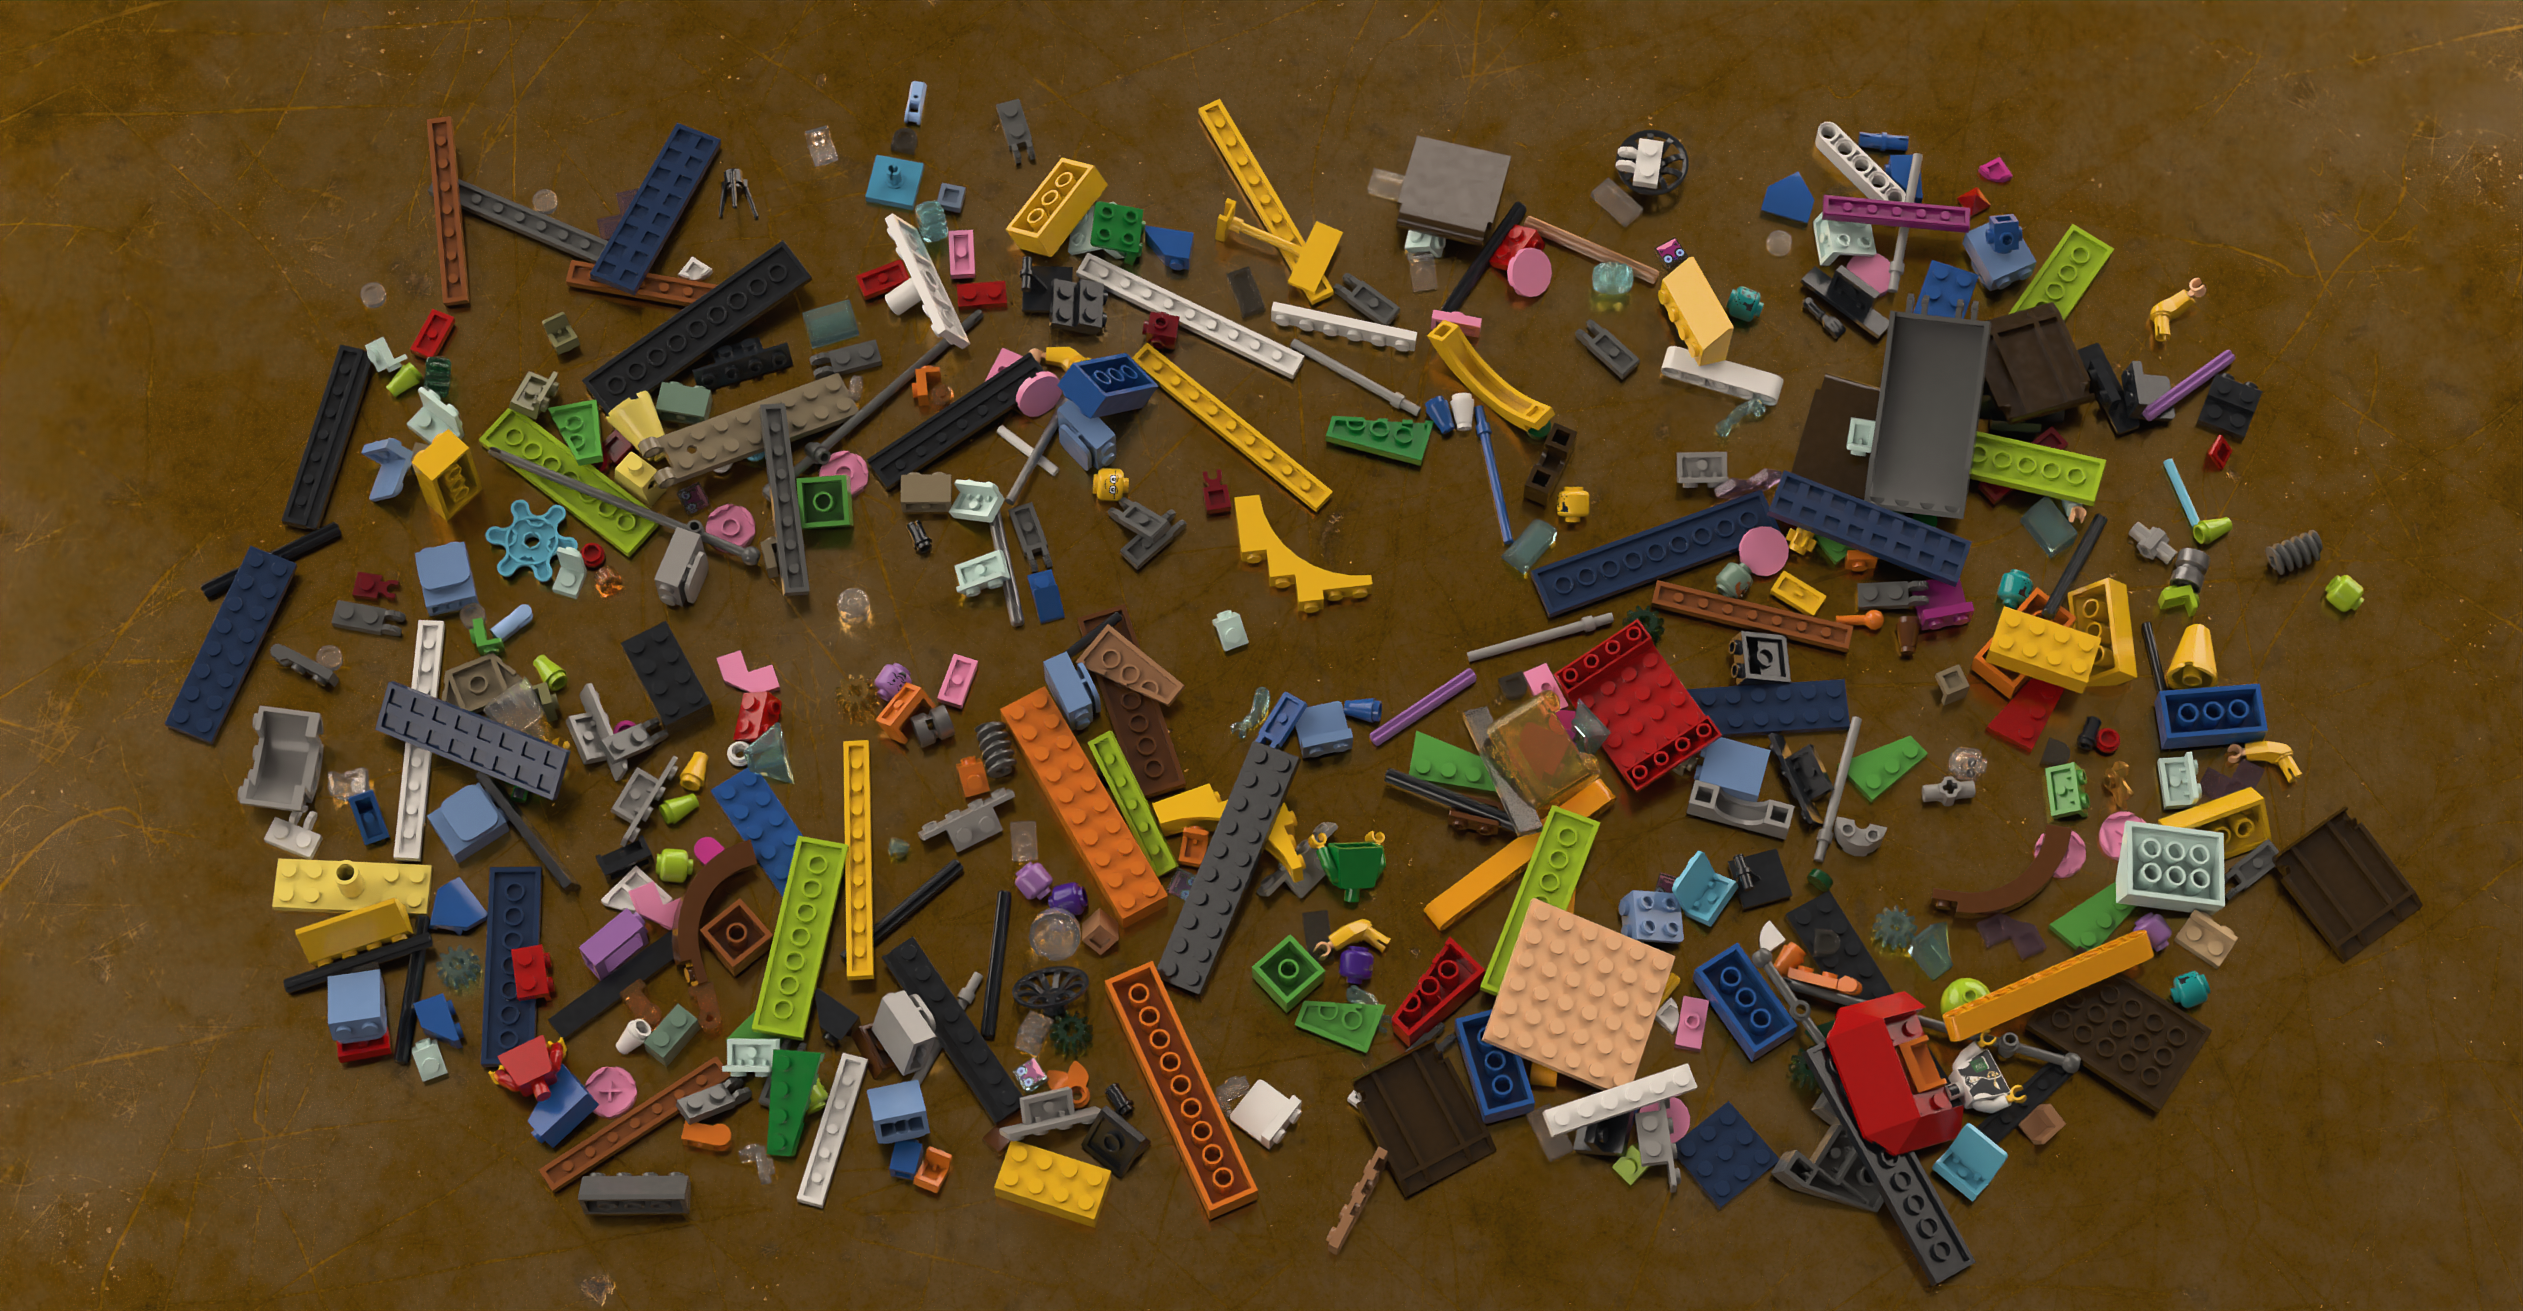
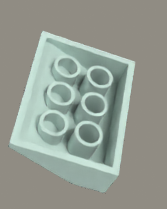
[2116,821,2225,915]

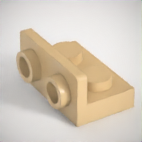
[2174,909,2238,969]

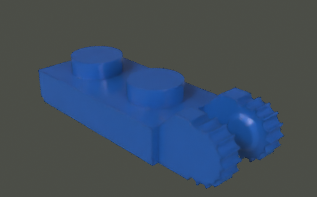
[1255,691,1308,750]

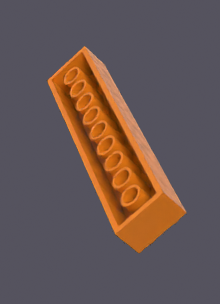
[1000,686,1168,929]
[1105,961,1258,1219]

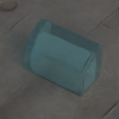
[802,299,859,349]
[2020,496,2078,559]
[1501,519,1557,574]

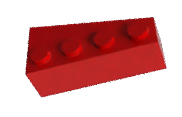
[1391,936,1486,1047]

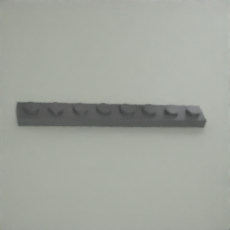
[428,179,608,264]
[759,403,810,596]

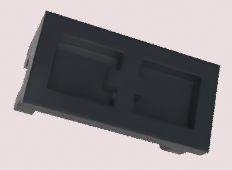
[595,835,655,884]

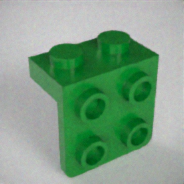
[1090,201,1145,265]

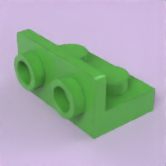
[2045,762,2090,819]

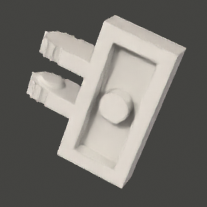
[1616,138,1663,189]
[264,811,323,860]

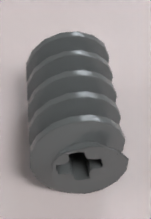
[2265,530,2323,575]
[974,722,1017,778]

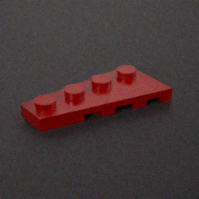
[1985,678,2065,753]

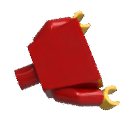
[488,1035,567,1101]

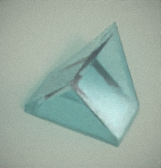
[1571,698,1611,761]
[743,722,795,784]
[1908,921,1953,980]

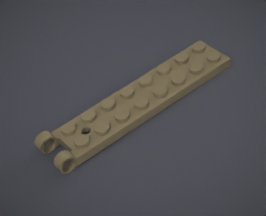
[638,373,859,489]

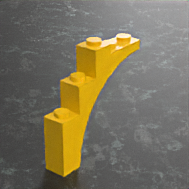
[1235,495,1372,613]
[1152,783,1306,883]

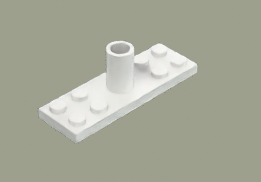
[885,213,970,349]

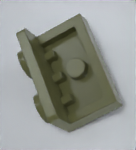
[509,371,560,420]

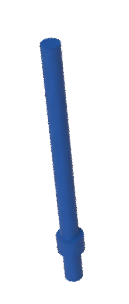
[1474,405,1514,544]

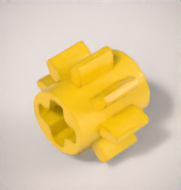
[1786,527,1817,556]

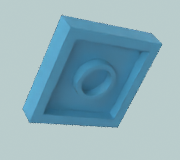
[865,155,924,210]

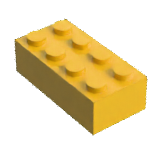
[1005,158,1108,257]
[411,429,483,521]
[1985,606,2101,694]
[994,1141,1112,1228]

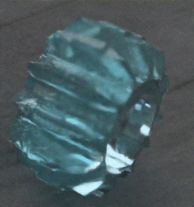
[915,201,948,242]
[1592,261,1633,295]
[1873,905,1917,950]
[436,944,481,990]

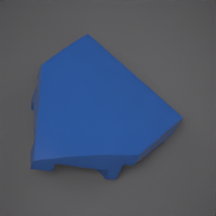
[1761,172,1815,224]
[429,877,488,935]

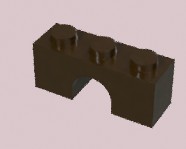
[1523,423,1577,506]

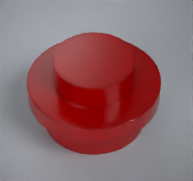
[580,543,605,567]
[2096,728,2120,753]

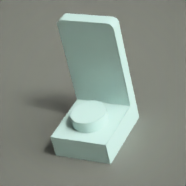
[552,547,587,599]

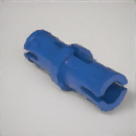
[1858,132,1909,151]

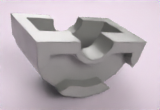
[1834,816,1887,856]

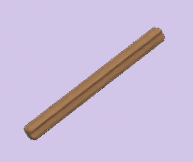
[1524,216,1659,284]

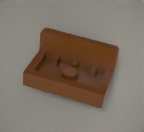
[1448,792,1504,835]

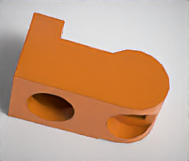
[681,1120,733,1151]

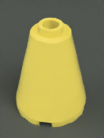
[606,391,665,462]

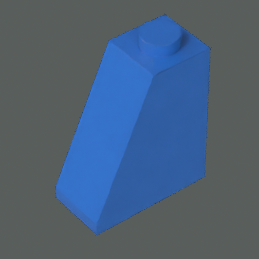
[528,1064,600,1148]

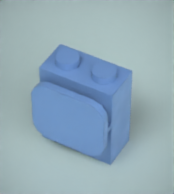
[1962,223,2037,291]
[1057,400,1116,471]
[415,542,479,616]
[1043,651,1101,731]
[1694,737,1770,802]
[427,783,510,864]
[328,969,387,1043]
[867,1080,930,1144]

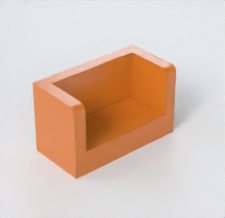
[875,682,936,744]
[1896,1035,1947,1095]

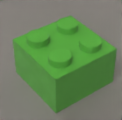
[796,475,854,530]
[1252,934,1325,1013]

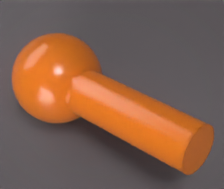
[1836,610,1884,630]

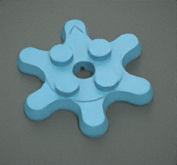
[485,499,578,582]

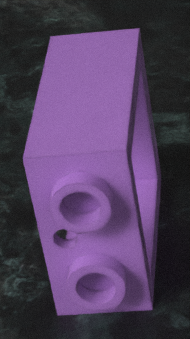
[579,908,649,981]

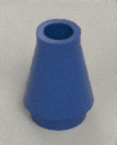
[1425,395,1455,434]
[1344,698,1382,723]

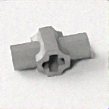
[2128,521,2178,565]
[1922,776,1975,806]

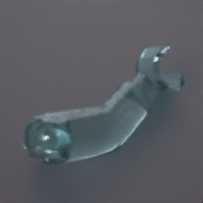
[1716,398,1766,437]
[1231,687,1270,738]
[1346,985,1392,1033]

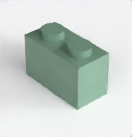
[655,382,713,425]
[644,1004,701,1067]

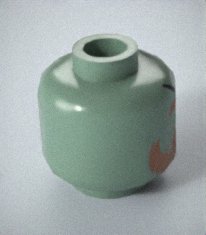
[1716,562,1753,599]

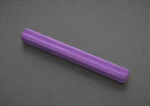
[2142,350,2235,421]
[1370,668,1477,746]

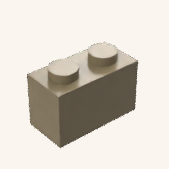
[901,472,952,512]

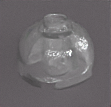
[1029,907,1081,961]

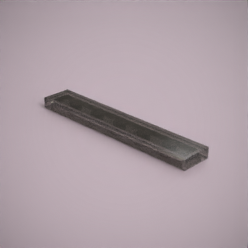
[1462,706,1543,837]

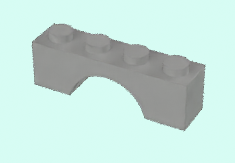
[1687,780,1795,840]

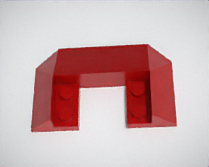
[1826,991,1964,1156]

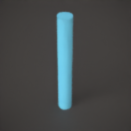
[2163,459,2200,528]

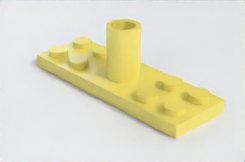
[272,858,433,917]

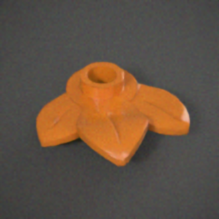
[1047,1061,1090,1109]

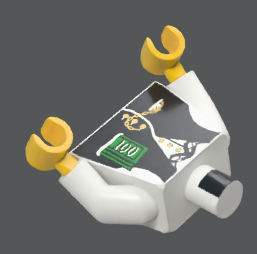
[1944,1029,2027,1113]

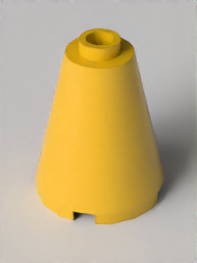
[2167,624,2218,690]

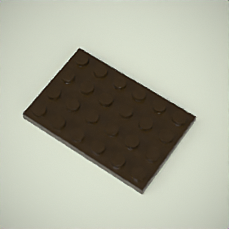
[2025,946,2212,1113]

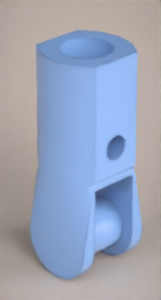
[904,81,927,125]
[490,604,533,642]

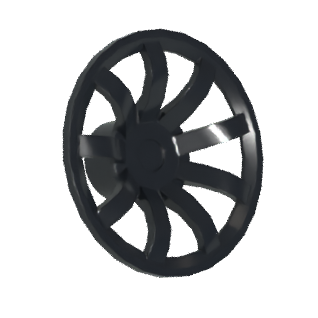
[1616,130,1689,196]
[1012,966,1089,1016]

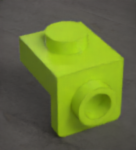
[2158,584,2200,617]
[1612,1143,1650,1185]

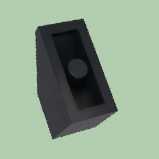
[815,988,861,1048]

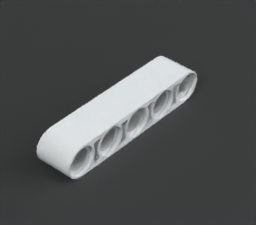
[1815,122,1906,202]
[1661,346,1784,406]

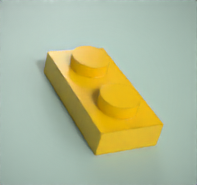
[1770,571,1827,617]

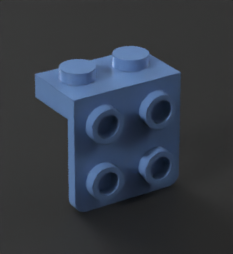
[361,438,413,502]
[1295,701,1353,758]
[1619,890,1684,943]

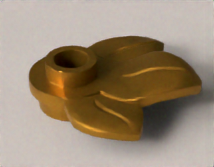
[2103,761,2134,810]

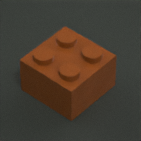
[700,898,773,977]

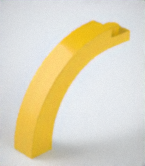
[1427,320,1555,431]

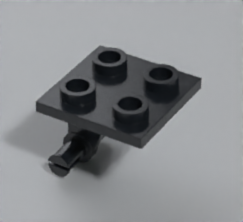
[1019,256,1073,313]
[1727,848,1793,910]

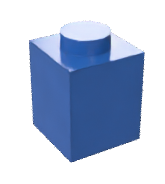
[889,1139,924,1180]

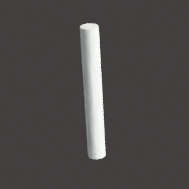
[996,425,1059,476]

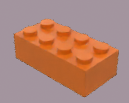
[1971,587,2077,699]

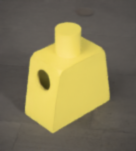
[614,452,667,508]

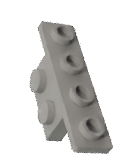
[566,683,628,781]
[611,756,679,847]
[918,788,1015,852]
[1256,822,1338,898]
[999,1087,1101,1141]
[1634,1099,1681,1193]

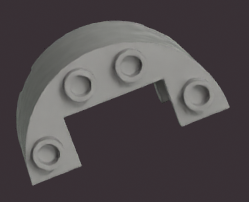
[238,706,324,813]

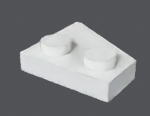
[601,866,673,914]

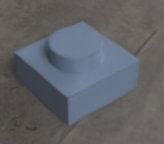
[936,183,966,213]

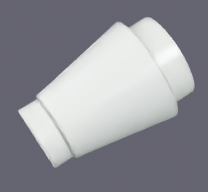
[1450,393,1475,431]
[616,1019,651,1054]

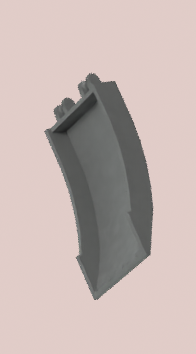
[1864,293,1992,519]

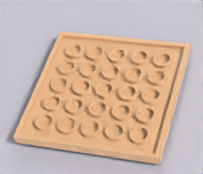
[1481,898,1676,1091]

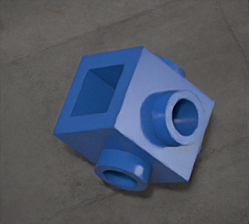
[1985,214,2023,254]

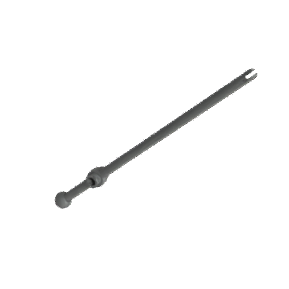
[762,310,983,502]
[488,447,761,566]
[1752,948,1826,1045]
[1782,977,2081,1073]

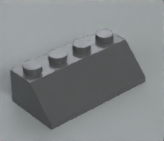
[578,1172,691,1214]

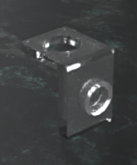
[1406,251,1437,292]
[1010,821,1038,861]

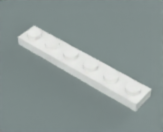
[1271,302,1417,351]
[797,1053,868,1208]
[1542,1063,1697,1137]

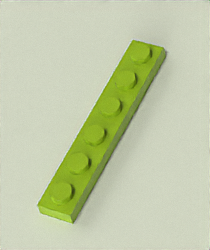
[1088,731,1179,878]

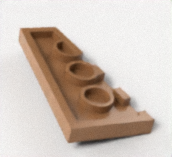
[1075,624,1185,707]
[1326,1147,1388,1255]

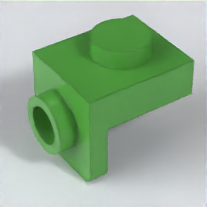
[469,618,505,656]

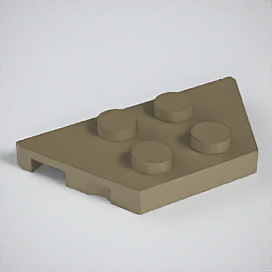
[442,653,532,713]

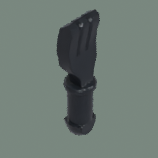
[1802,298,1846,339]

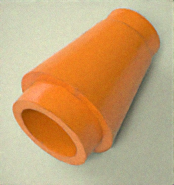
[1774,942,1807,977]

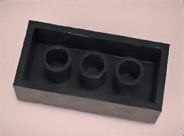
[621,621,714,736]

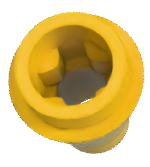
[680,752,708,791]

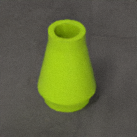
[386,362,423,398]
[2193,517,2232,544]
[533,655,568,691]
[659,793,699,824]

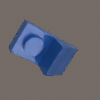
[1027,569,1065,624]
[348,789,390,845]

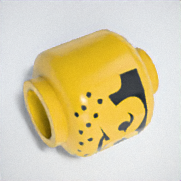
[1557,487,1589,522]

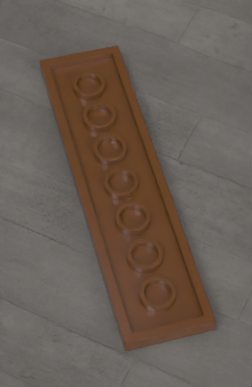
[1077,604,1186,799]

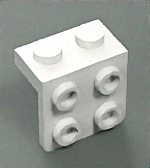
[1230,1080,1302,1149]

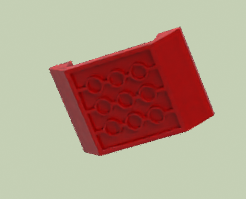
[1554,619,1722,792]

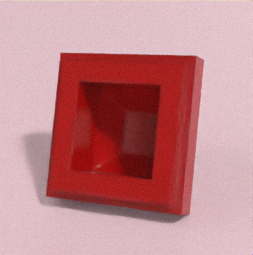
[1957,187,1991,218]
[2207,435,2233,470]

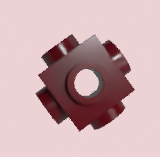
[1142,312,1180,350]

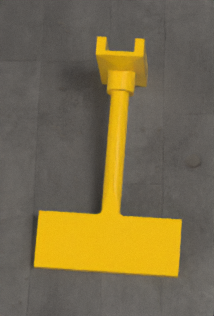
[1215,198,1343,295]

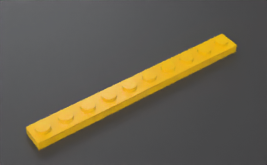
[1199,99,1334,305]
[1132,343,1333,512]
[843,740,874,980]

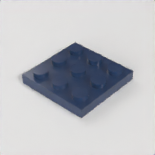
[1676,1101,1779,1210]

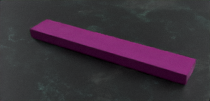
[1822,195,1970,233]

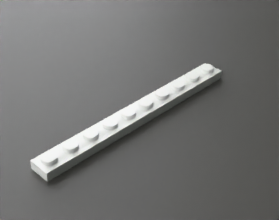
[1076,253,1304,379]
[394,620,445,862]

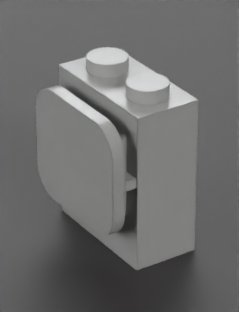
[654,527,709,606]
[871,990,936,1076]

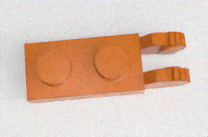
[1787,965,1863,996]

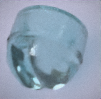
[888,837,910,859]

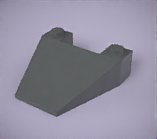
[1771,1092,1884,1213]

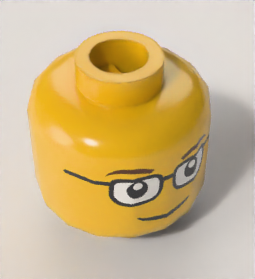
[1093,468,1129,501]

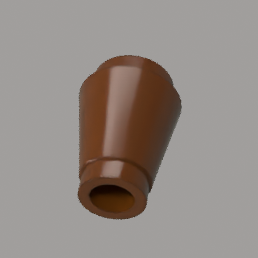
[1895,616,1921,654]

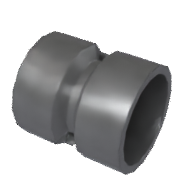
[2169,548,2211,594]
[910,705,955,748]

